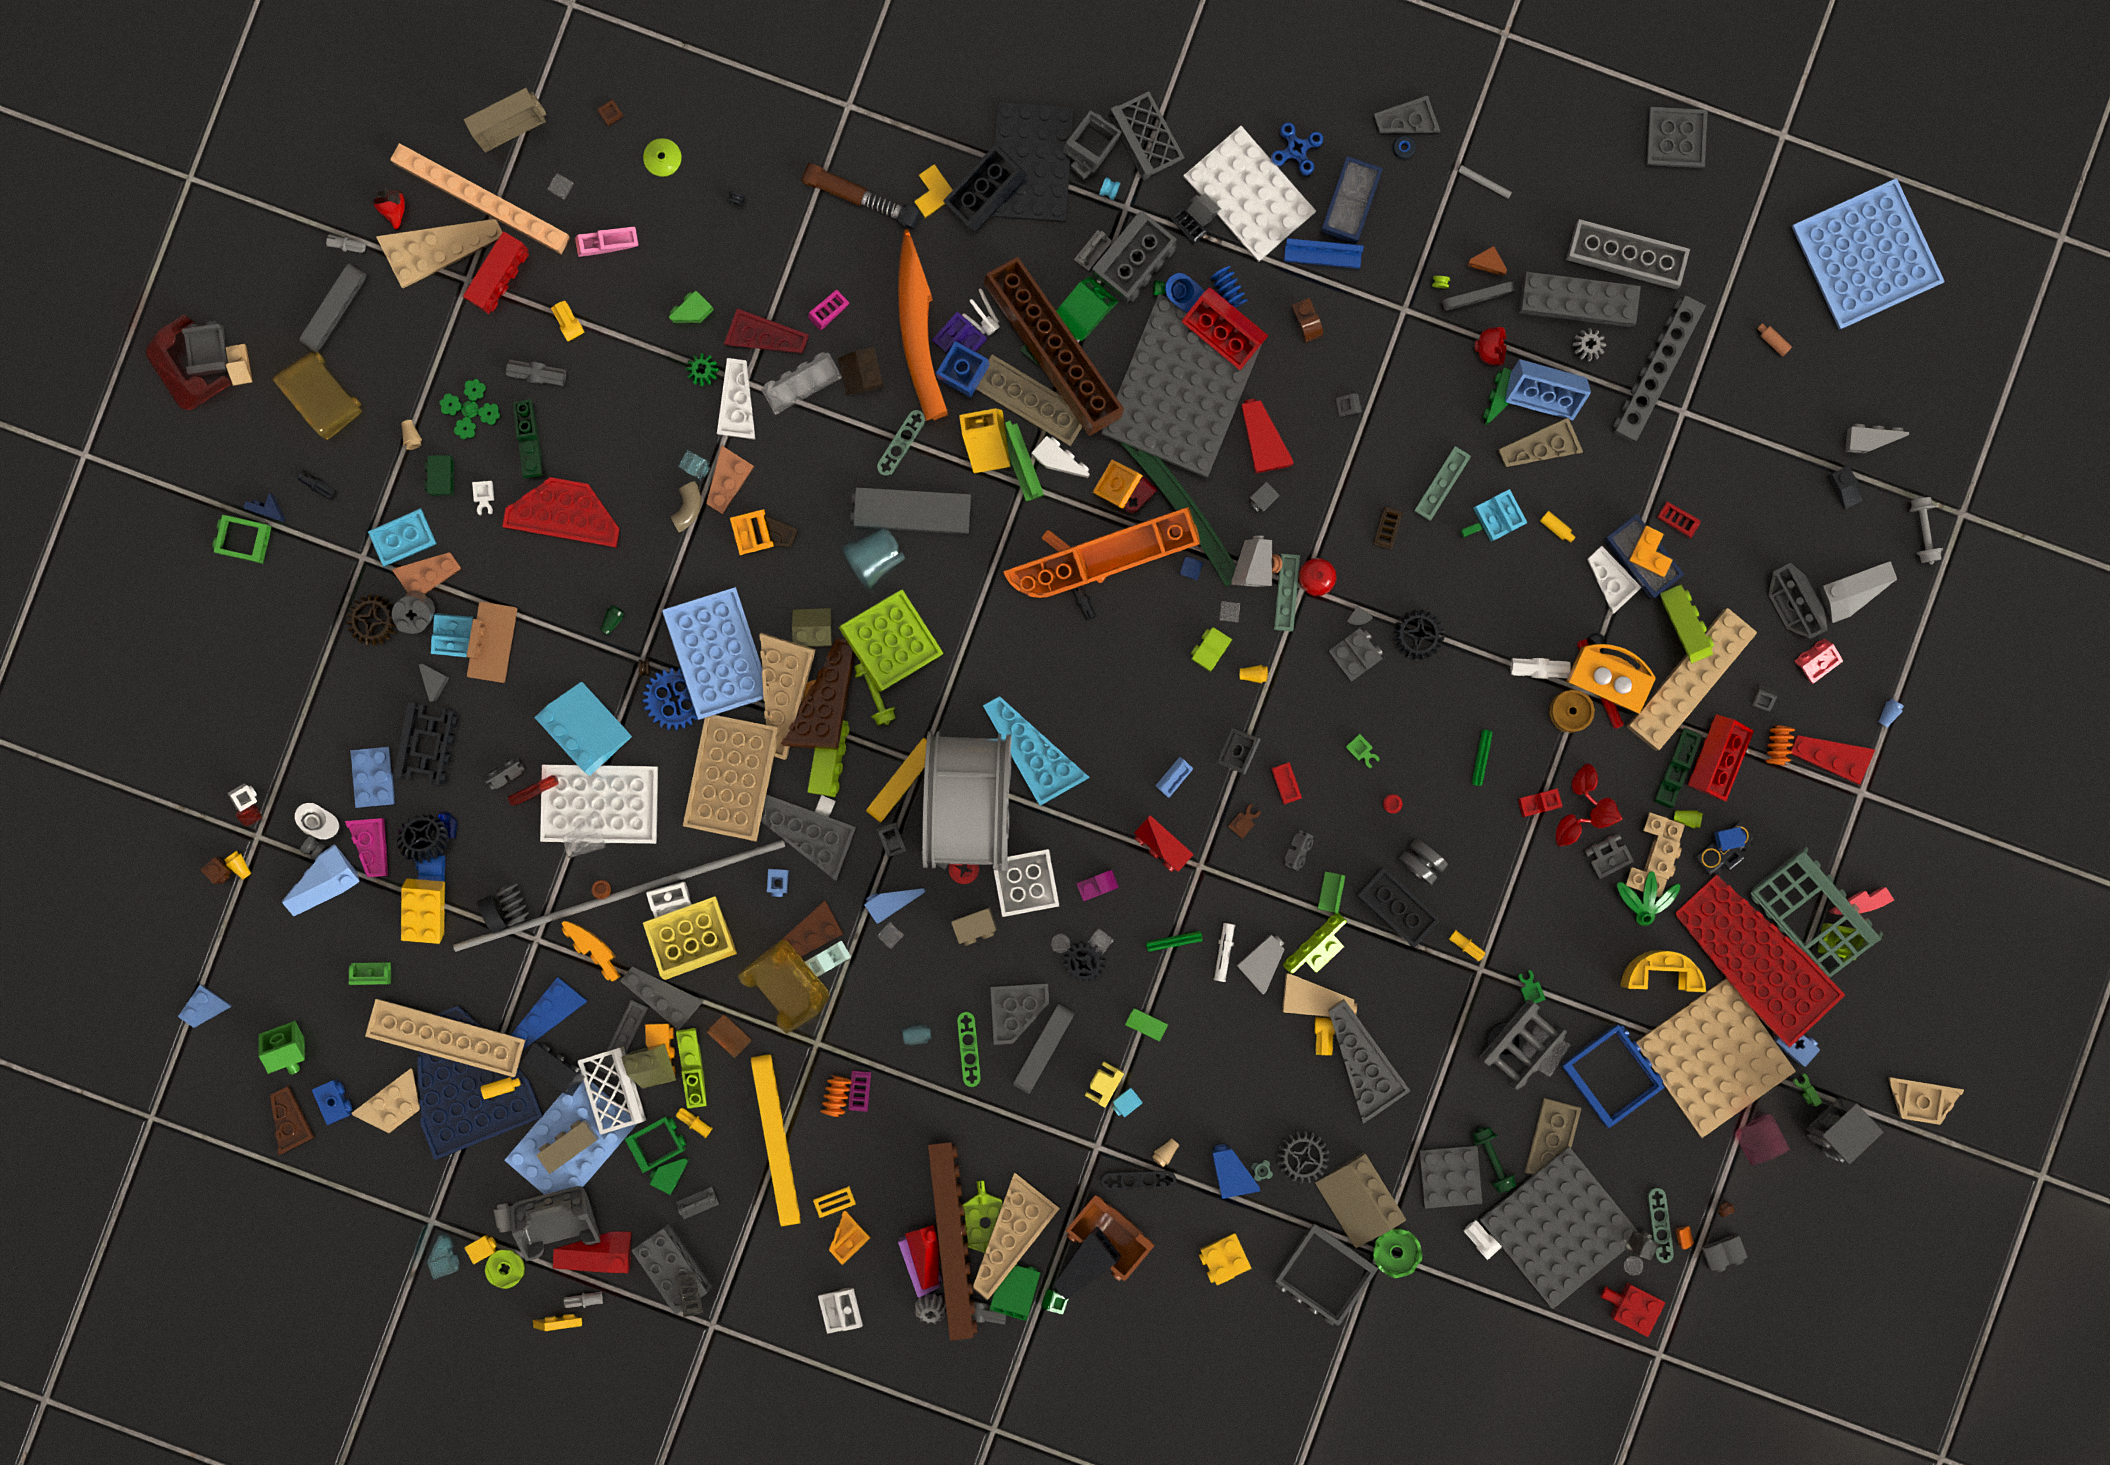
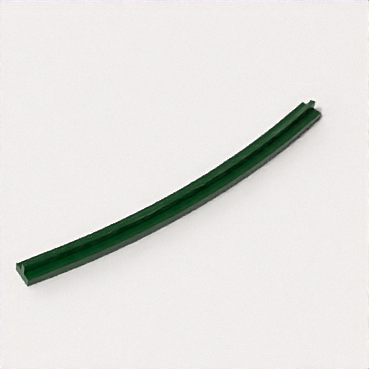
[1020,344,1236,587]

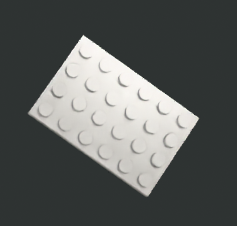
[1183,126,1316,262]
[540,765,658,843]

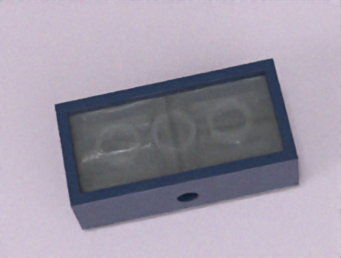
[1320,156,1383,244]
[1603,514,1685,600]

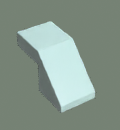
[805,941,851,979]

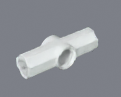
[1510,658,1571,679]

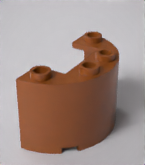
[1065,1195,1155,1281]

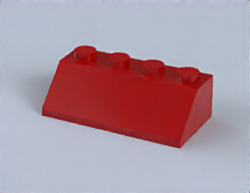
[1181,287,1269,370]
[1688,714,1754,802]

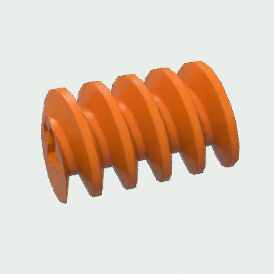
[1766,725,1795,766]
[820,1075,852,1117]

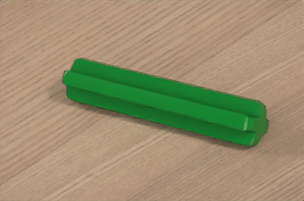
[1472,730,1493,786]
[1146,931,1203,952]

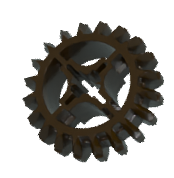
[346,594,396,646]

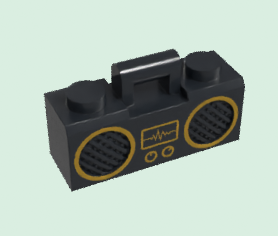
[1693,821,1755,875]

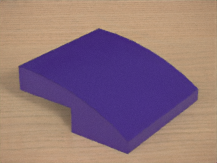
[932,312,987,354]

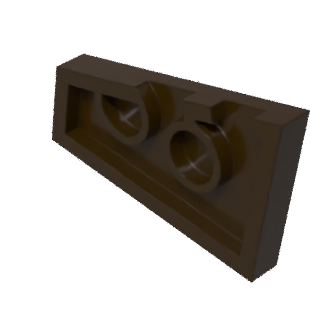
[731,507,798,547]

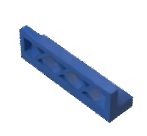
[1284,238,1363,269]

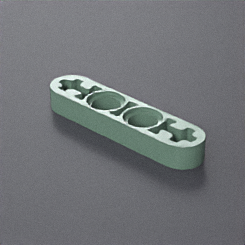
[877,410,925,476]
[1647,1187,1674,1263]

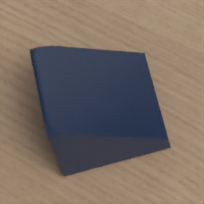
[1179,556,1203,581]

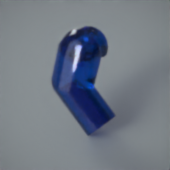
[438,811,457,838]

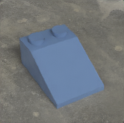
[864,888,926,924]

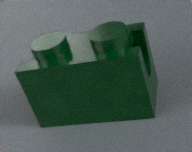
[424,455,454,496]

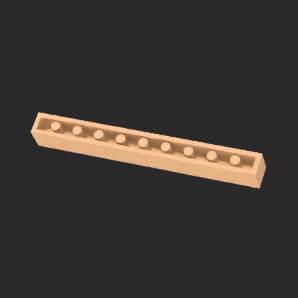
[390,143,570,255]

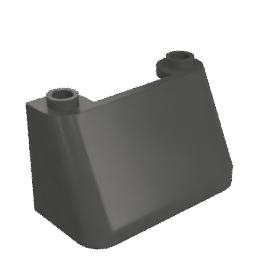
[511,1186,600,1261]

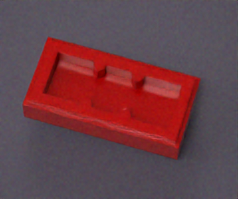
[1271,762,1302,804]

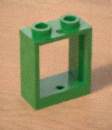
[625,1115,686,1173]

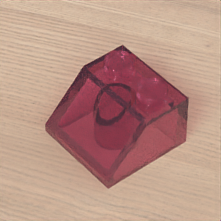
[1734,1114,1790,1166]

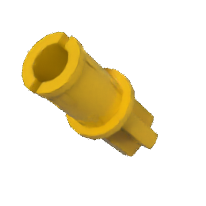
[1449,930,1485,961]
[676,1108,713,1138]

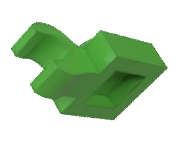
[1793,1073,1822,1106]

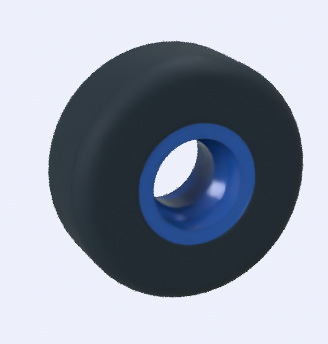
[1392,135,1416,159]

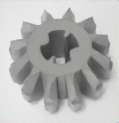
[1573,328,1606,361]
[915,1293,947,1324]

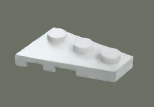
[1587,546,1642,614]

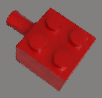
[1601,1282,1665,1337]

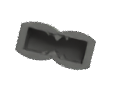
[1701,1234,1748,1273]

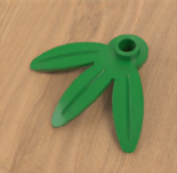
[1617,871,1680,926]

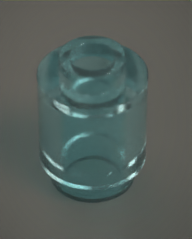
[903,1024,931,1046]

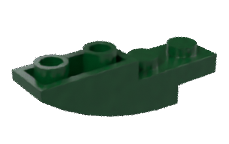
[513,399,543,478]

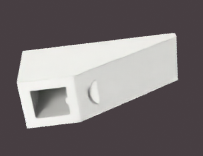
[1031,436,1090,478]

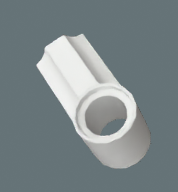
[1463,1220,1501,1260]

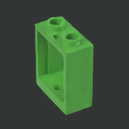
[212,515,271,564]

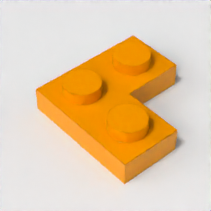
[1629,526,1673,578]

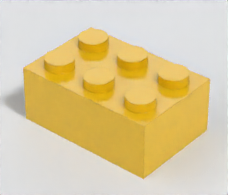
[401,878,445,944]

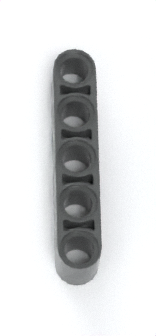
[299,263,367,352]
[1012,1003,1075,1094]

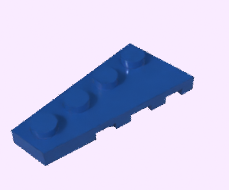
[511,977,588,1049]

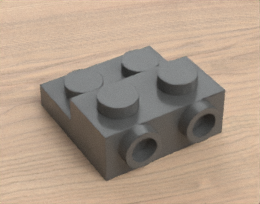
[1328,628,1383,682]

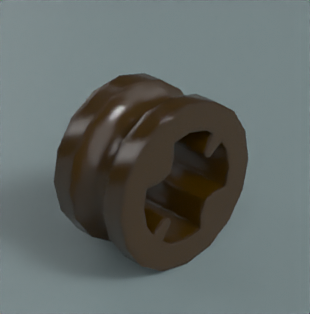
[638,659,650,676]

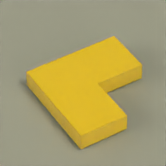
[914,164,953,218]

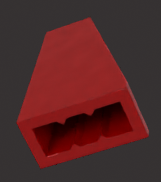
[1241,399,1294,474]

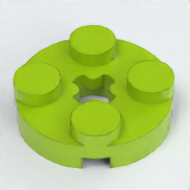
[485,1249,525,1289]

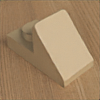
[226,344,253,386]

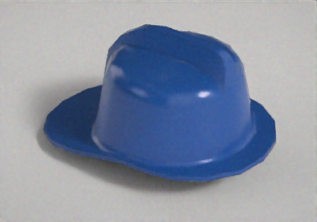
[1165,273,1204,313]

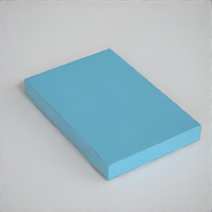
[368,509,437,567]

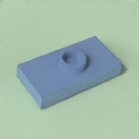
[1156,757,1193,798]

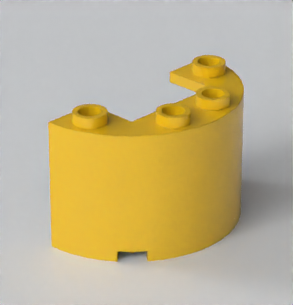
[1620,950,1706,992]

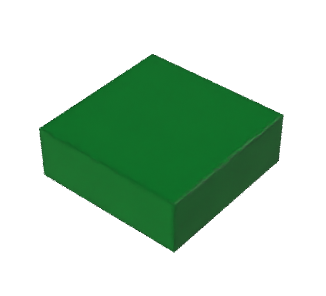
[1460,523,1482,538]

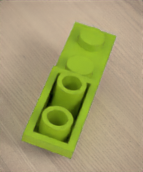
[676,1028,707,1108]

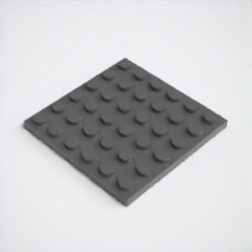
[1479,1146,1641,1309]

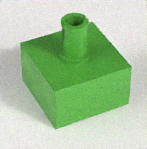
[259,1021,305,1074]

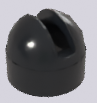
[1587,633,1604,645]

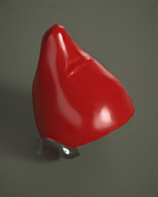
[373,187,405,229]

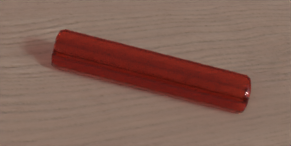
[508,775,559,806]

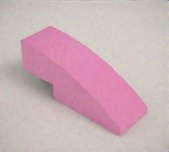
[575,227,638,257]

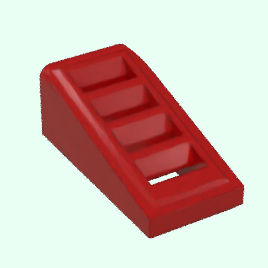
[1657,501,1701,539]

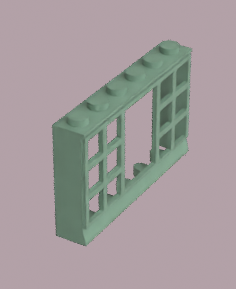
[1751,847,1883,978]

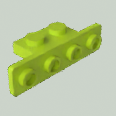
[1282,913,1347,974]

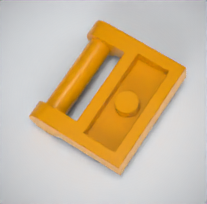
[730,509,774,555]

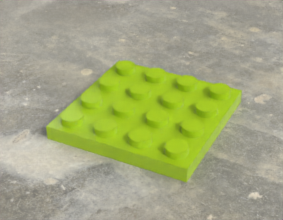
[839,589,944,692]

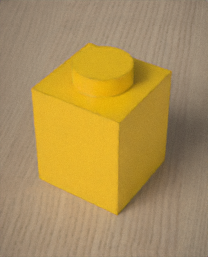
[464,1234,497,1264]

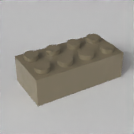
[951,908,997,946]

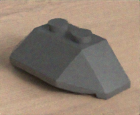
[1769,562,1828,639]

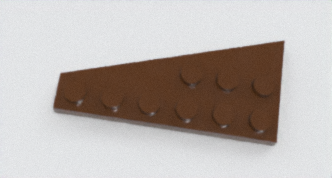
[781,638,855,750]

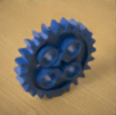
[642,668,698,731]

